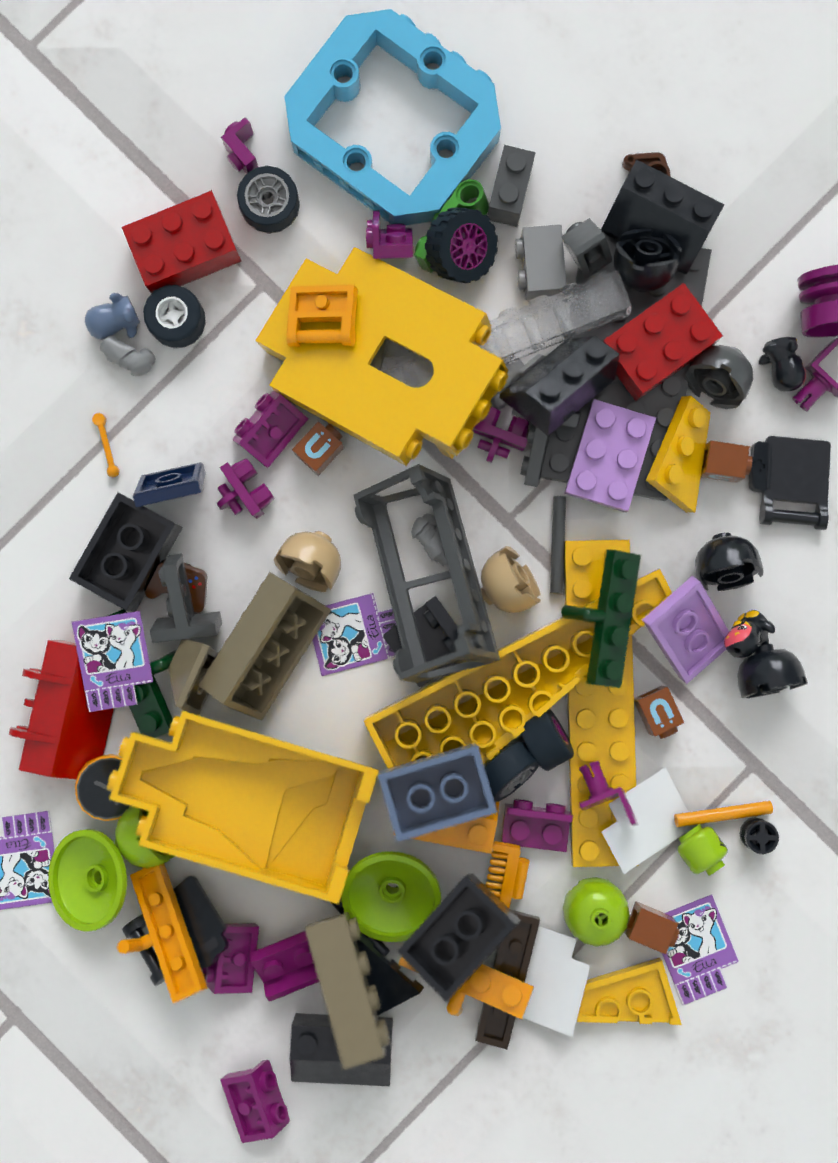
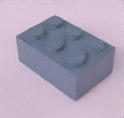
[378,742,497,842]

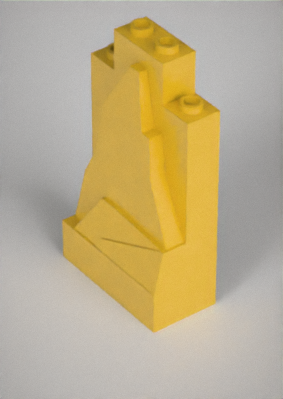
[107,711,379,904]

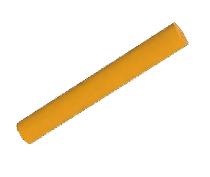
[674,801,773,827]

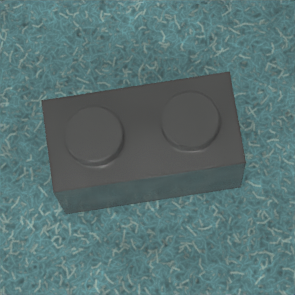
[488,145,536,227]

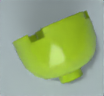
[115,806,175,868]
[563,877,630,947]

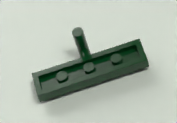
[561,550,641,688]
[107,609,176,738]

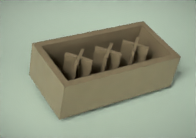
[198,572,331,721]
[305,912,390,1070]

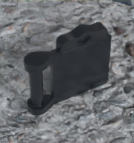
[748,436,831,530]
[122,876,229,986]

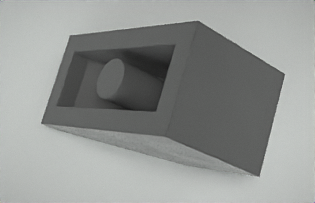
[562,218,613,279]

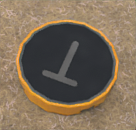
[75,754,131,821]

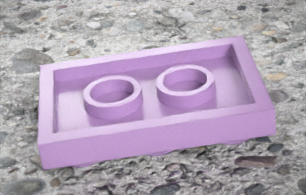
[564,399,656,512]
[642,576,729,684]

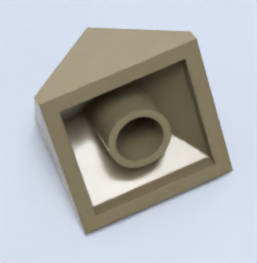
[169,639,218,715]

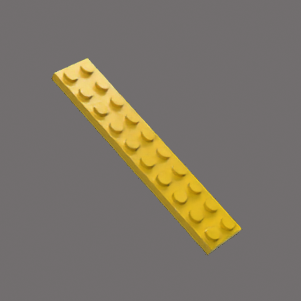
[564,540,638,867]

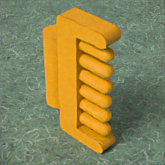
[485,841,530,908]

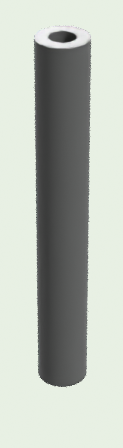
[550,496,566,593]

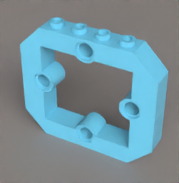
[284,9,501,225]

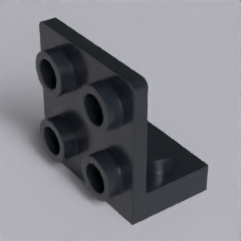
[383,596,459,687]

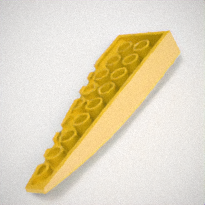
[363,569,672,768]

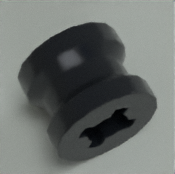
[739,817,779,854]

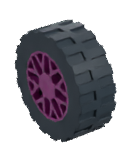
[425,207,498,283]

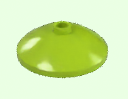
[48,829,127,932]
[342,851,441,942]

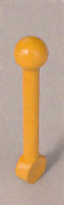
[92,413,119,478]

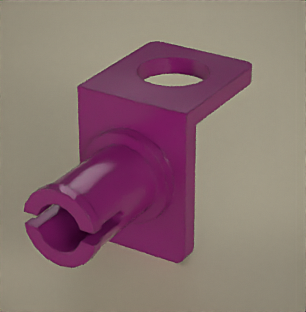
[792,338,838,412]
[579,761,639,826]

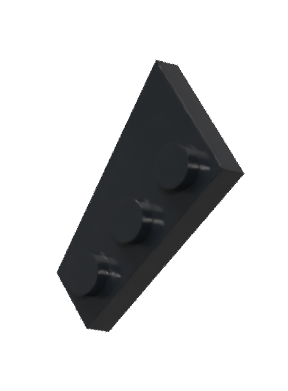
[357,933,424,1016]

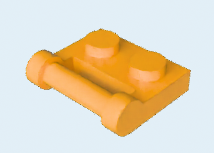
[286,285,358,347]

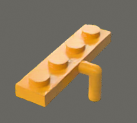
[117,864,208,1003]
[399,957,534,1020]

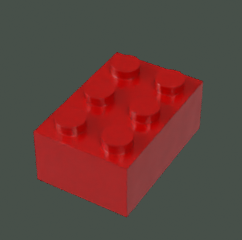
[121,190,242,294]
[603,283,723,401]

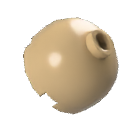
[274,531,341,592]
[481,546,541,613]

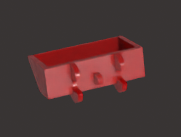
[9,640,114,779]

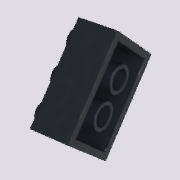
[69,492,183,612]
[397,873,521,1002]

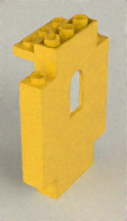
[255,247,508,466]

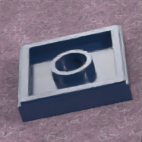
[133,462,206,507]

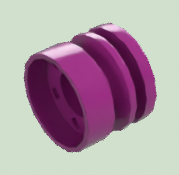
[797,265,838,338]

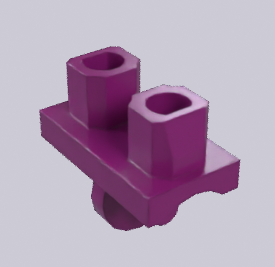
[473,407,529,463]
[217,458,275,519]

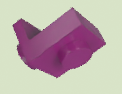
[221,117,259,174]

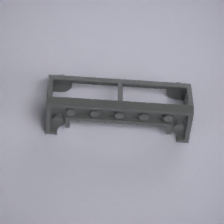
[353,464,500,683]

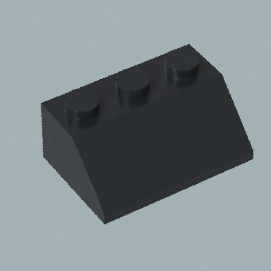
[601,160,725,275]
[499,335,620,436]
[290,1013,393,1086]

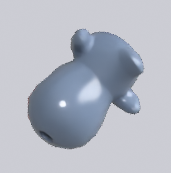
[85,293,140,340]

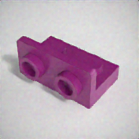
[366,210,413,259]
[233,391,308,468]
[501,799,573,852]
[202,923,259,994]
[250,931,319,1002]
[220,1060,290,1143]

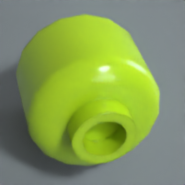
[677,824,728,876]

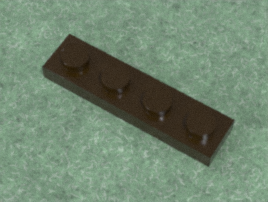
[475,909,540,1050]

